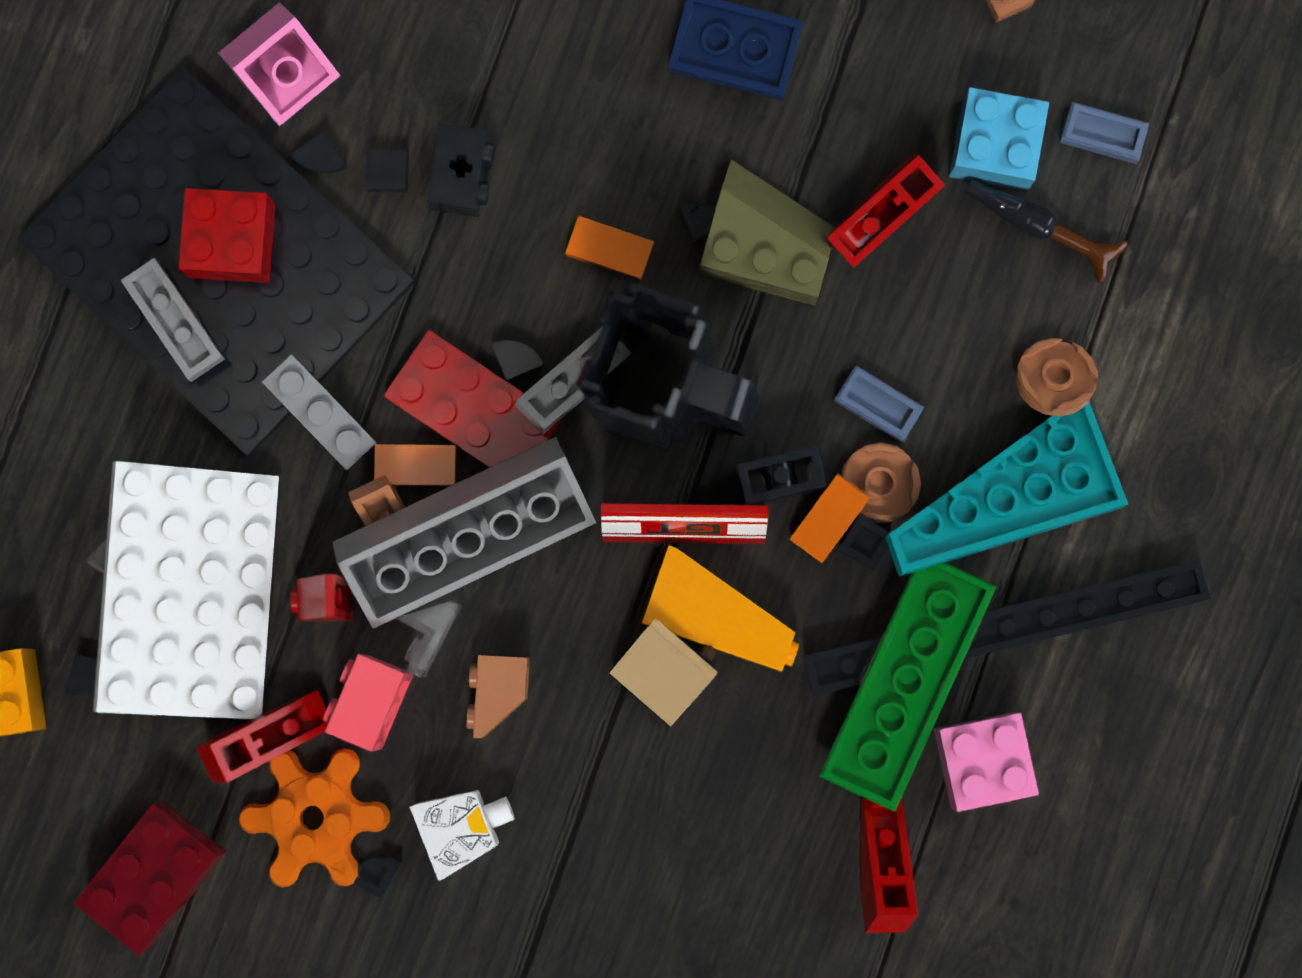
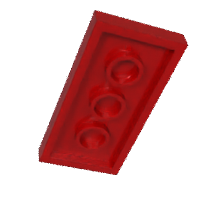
[384,330,563,468]

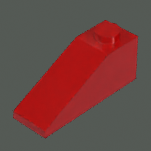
[827,152,945,268]
[291,574,353,621]
[196,690,329,783]
[860,798,918,933]

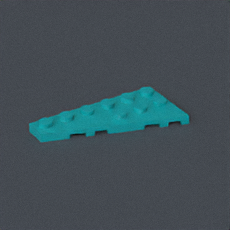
[885,402,1128,576]

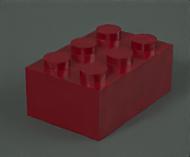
[73,801,227,955]

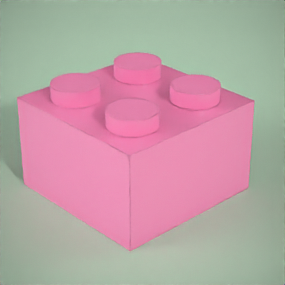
[934,712,1039,812]

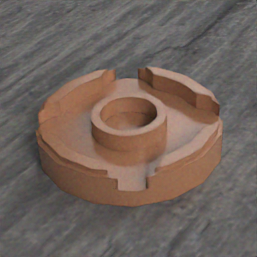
[1015,338,1098,417]
[841,443,921,524]

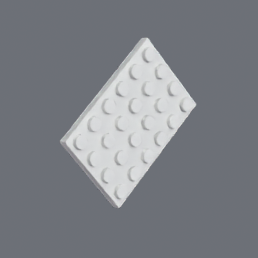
[93,461,279,719]

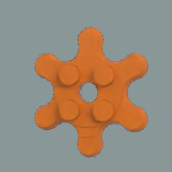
[238,748,391,887]

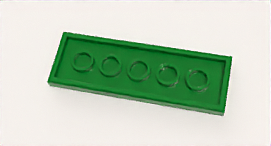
[819,563,997,812]

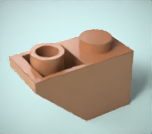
[467,655,530,738]

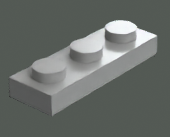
[121,258,225,382]
[515,326,632,434]
[262,354,376,470]

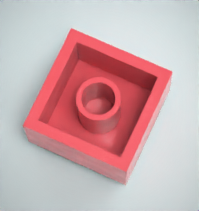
[323,654,414,752]

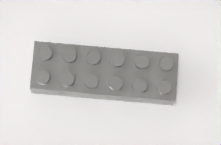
[333,437,596,628]

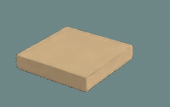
[610,618,718,726]

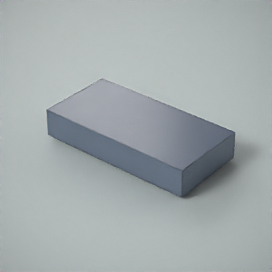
[1059,102,1149,164]
[834,365,925,443]

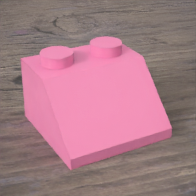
[218,2,340,126]

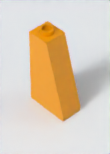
[642,546,799,672]

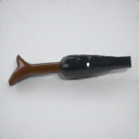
[964,179,1128,284]

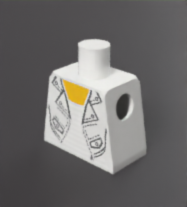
[410,790,515,881]

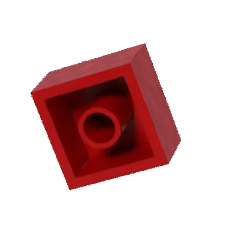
[179,188,276,283]

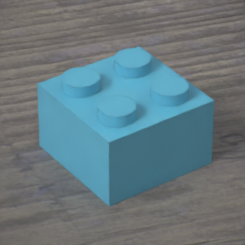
[949,87,1049,191]

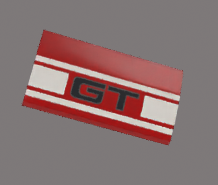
[601,503,768,544]

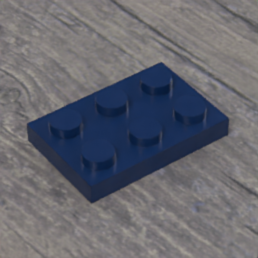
[668,0,804,101]

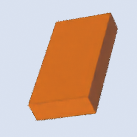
[565,216,654,281]
[374,444,457,487]
[789,473,871,563]

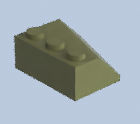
[699,160,835,306]

